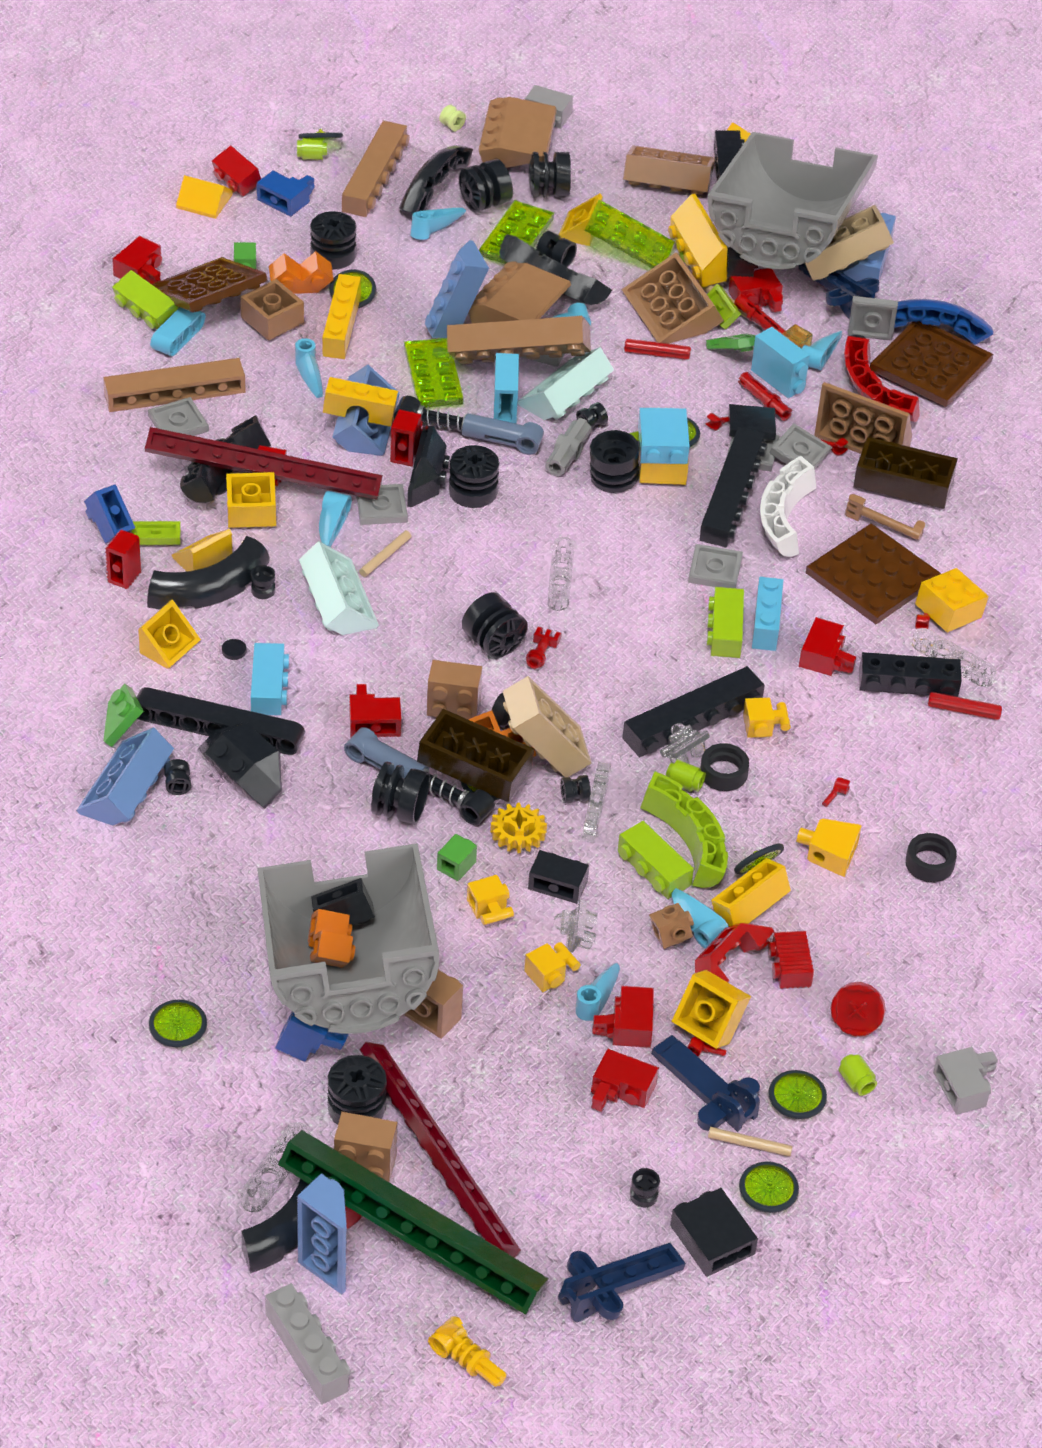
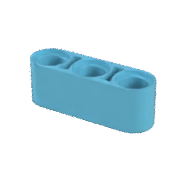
[150,308,206,357]

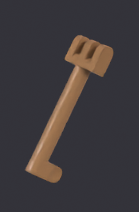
[845,494,925,540]

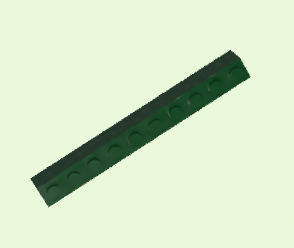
[277,1130,549,1315]

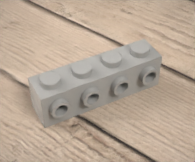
[265,1283,351,1404]

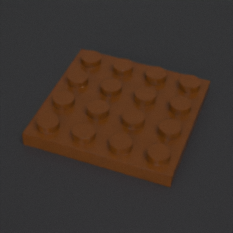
[151,257,268,312]
[870,321,993,408]
[805,523,942,625]

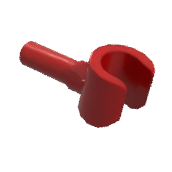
[705,413,729,431]
[820,438,848,456]
[915,613,930,630]
[822,777,851,807]
[688,1036,727,1057]

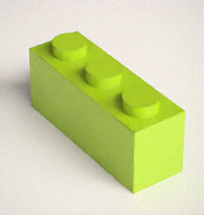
[112,270,178,329]
[707,587,744,658]
[618,821,694,899]

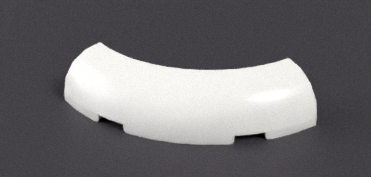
[760,456,816,557]

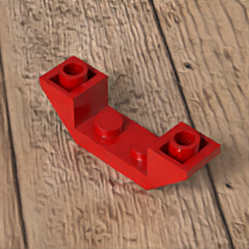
[695,923,775,982]

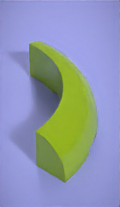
[640,771,728,888]

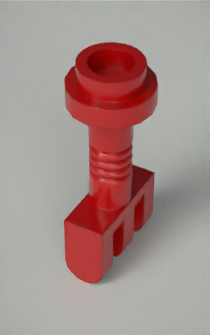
[526,626,562,669]

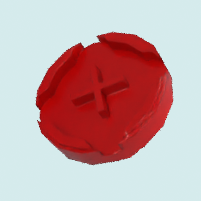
[830,982,886,1037]

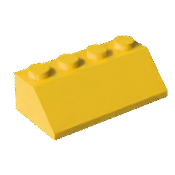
[668,193,727,287]

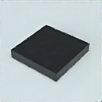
[728,404,776,440]

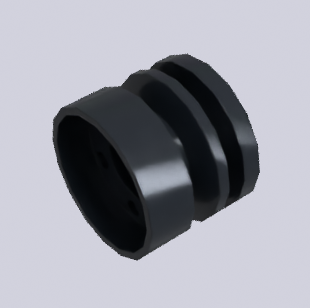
[528,152,571,197]
[459,158,513,213]
[310,211,357,270]
[590,430,639,493]
[449,445,500,508]
[462,592,528,659]
[371,761,430,825]
[327,1055,387,1125]

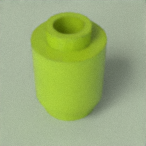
[297,138,327,160]
[666,760,706,792]
[838,1054,877,1096]

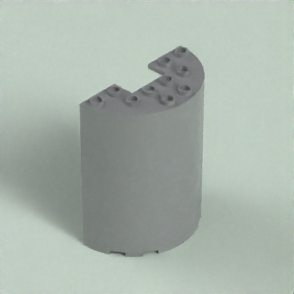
[708,132,878,269]
[257,843,439,1034]

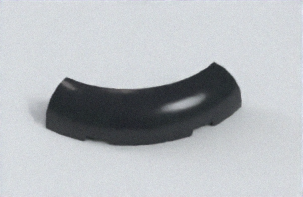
[399,145,473,214]
[500,234,612,305]
[180,415,271,503]
[147,536,270,610]
[241,1141,322,1273]

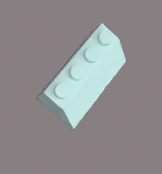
[518,347,614,420]
[299,541,379,635]

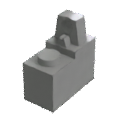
[525,85,573,129]
[933,1047,998,1115]

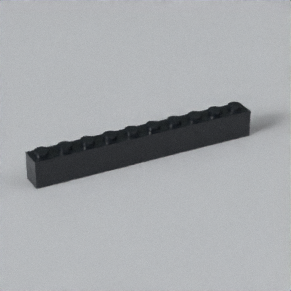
[713,130,758,277]

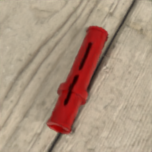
[734,294,791,340]
[738,372,792,421]

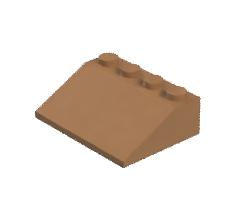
[478,97,557,168]
[623,145,715,195]
[621,252,724,344]
[468,261,571,324]
[814,382,912,454]

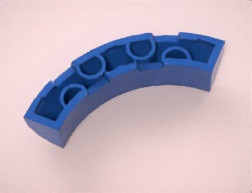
[894,299,993,345]

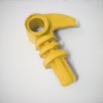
[428,1316,507,1387]

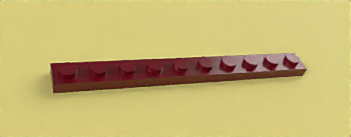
[145,427,383,500]
[359,1042,521,1258]

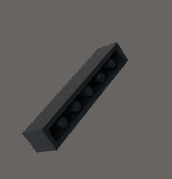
[699,427,768,548]
[622,666,765,758]

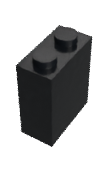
[670,1187,758,1277]

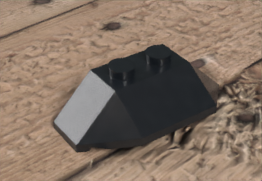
[407,426,450,507]
[199,722,282,809]

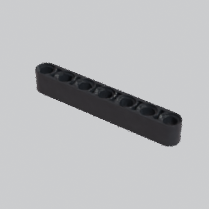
[137,687,305,755]

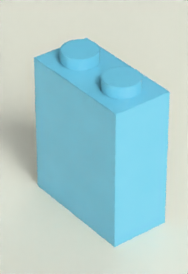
[751,327,810,399]
[494,353,519,423]
[638,408,689,464]

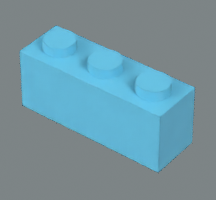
[752,576,784,651]
[251,643,289,715]

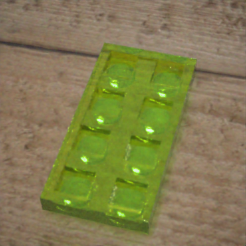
[479,200,554,264]
[585,200,675,269]
[404,338,464,408]

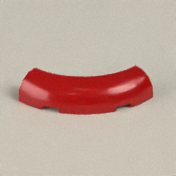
[845,336,920,423]

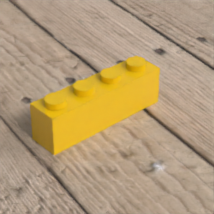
[322,274,361,359]

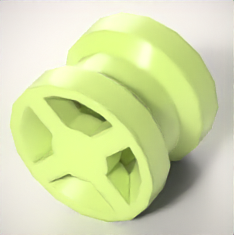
[439,105,466,131]

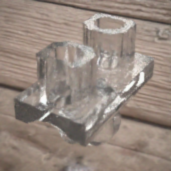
[659,723,710,763]
[553,899,598,953]

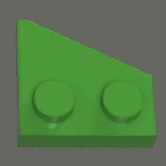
[706,333,756,352]
[103,683,143,747]

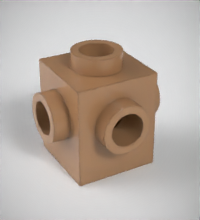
[649,903,694,949]

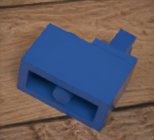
[257,170,315,217]
[84,484,135,543]
[275,1012,348,1062]

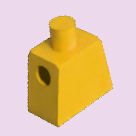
[796,818,862,877]

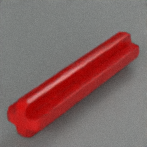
[624,339,691,360]
[928,692,1002,720]

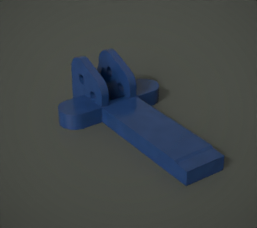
[798,263,880,320]
[652,1035,760,1132]
[558,1242,686,1322]

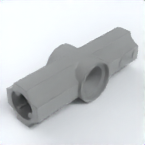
[545,418,591,477]

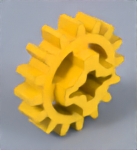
[490,802,547,853]

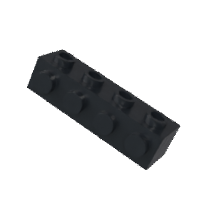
[859,652,962,697]

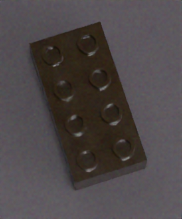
[853,437,958,509]
[417,709,534,803]

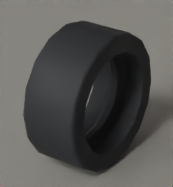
[700,743,749,791]
[906,833,957,883]

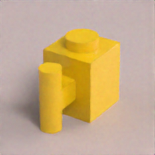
[743,697,791,738]
[467,874,514,925]
[524,942,581,993]

